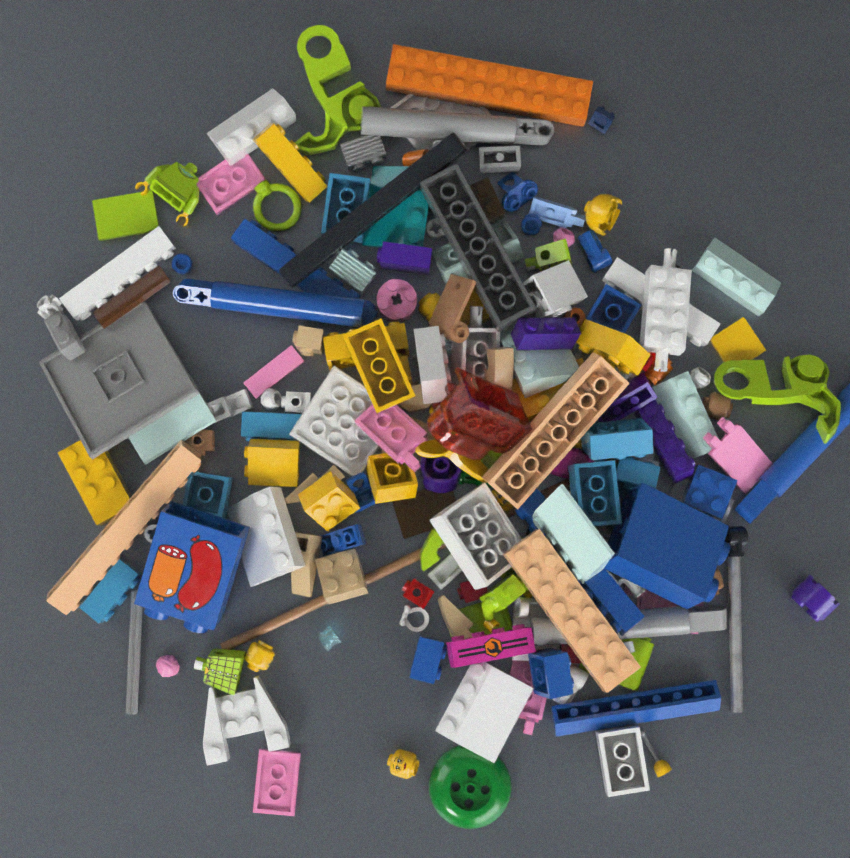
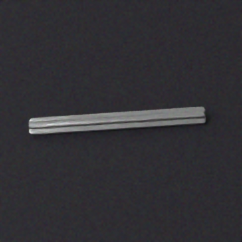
[126,590,143,714]

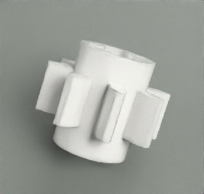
[37,294,63,319]

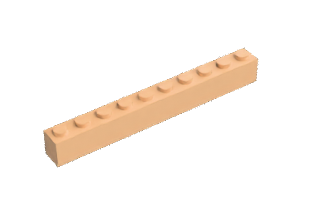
[46,440,202,615]

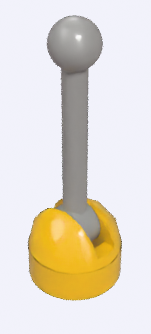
[640,728,672,777]

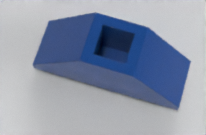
[320,524,366,556]

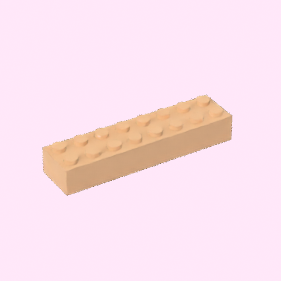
[482,353,630,509]
[503,529,641,693]

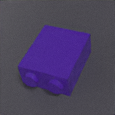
[377,241,432,276]

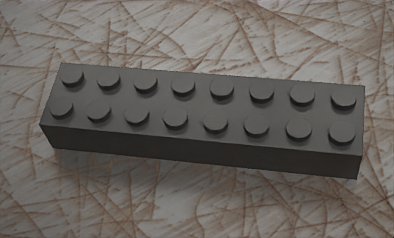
[420,164,536,332]

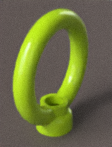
[253,179,302,231]

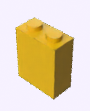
[244,439,300,487]

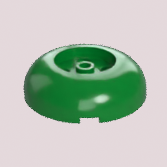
[429,745,512,829]

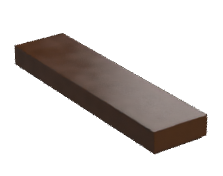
[93,266,171,329]

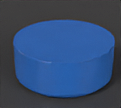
[521,214,542,235]
[172,253,193,275]

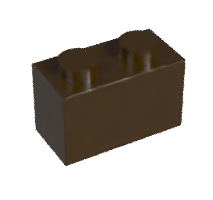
[469,177,505,224]

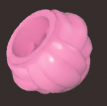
[553,227,575,247]
[156,655,180,677]

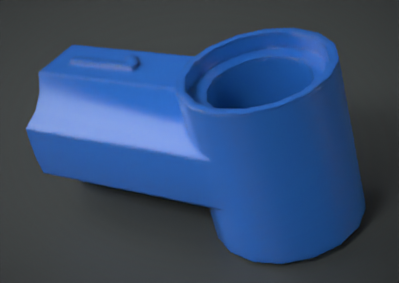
[577,230,613,273]

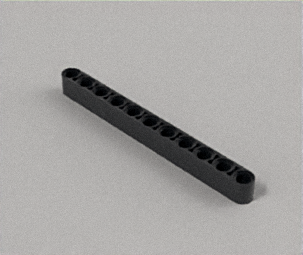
[279,133,467,288]

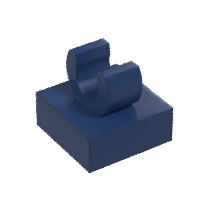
[588,106,615,134]

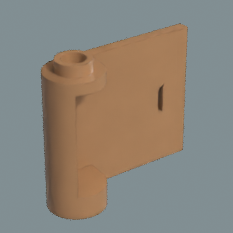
[429,274,476,343]

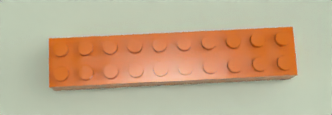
[386,44,593,127]

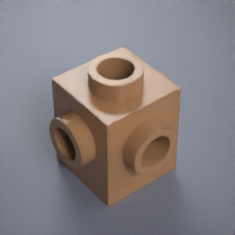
[184,428,215,456]

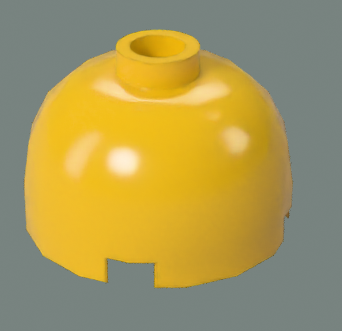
[584,194,622,236]

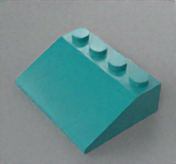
[362,166,429,248]

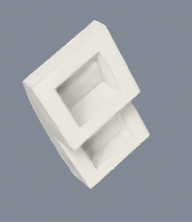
[207,389,254,423]

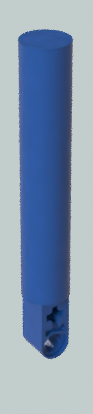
[173,279,368,327]
[734,383,850,524]

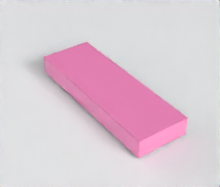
[244,345,304,399]

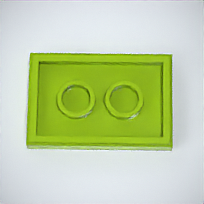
[92,190,159,241]

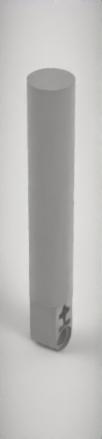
[361,106,554,145]
[530,604,727,646]

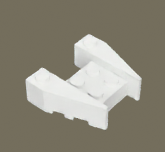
[203,676,291,766]

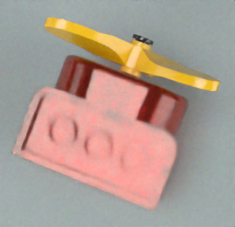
[415,367,532,483]

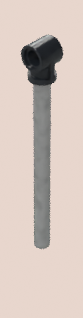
[725,526,748,713]

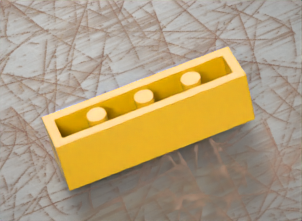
[252,123,328,203]

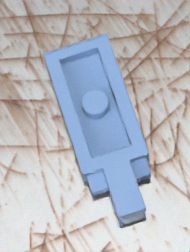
[529,196,585,228]

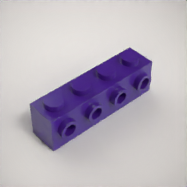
[635,400,696,485]

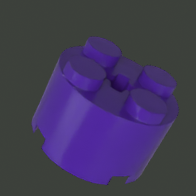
[420,456,462,493]
[791,574,840,623]

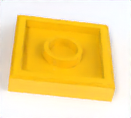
[710,317,766,373]

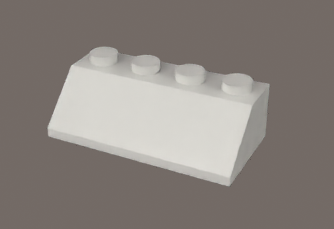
[207,88,296,166]

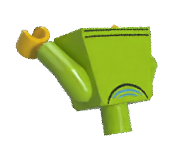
[135,162,200,226]
[480,574,533,633]

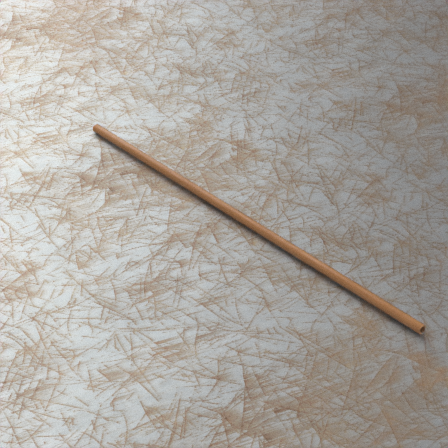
[220,448,654,650]

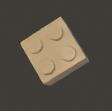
[315,548,369,604]

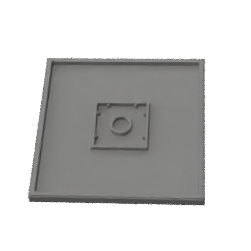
[39,300,200,460]

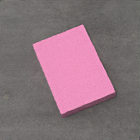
[197,154,266,215]
[253,748,301,816]

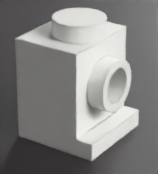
[281,391,312,414]

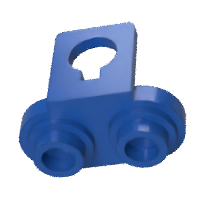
[497,172,538,212]
[346,472,378,513]

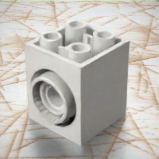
[523,260,588,318]

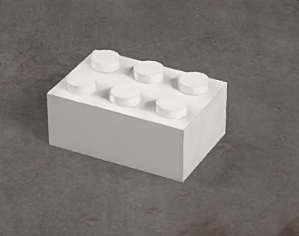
[414,326,452,404]
[595,724,650,797]

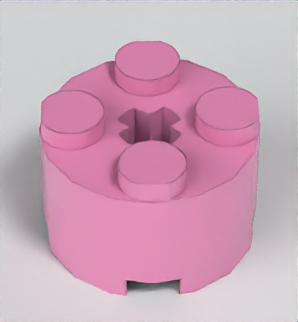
[376,279,417,322]

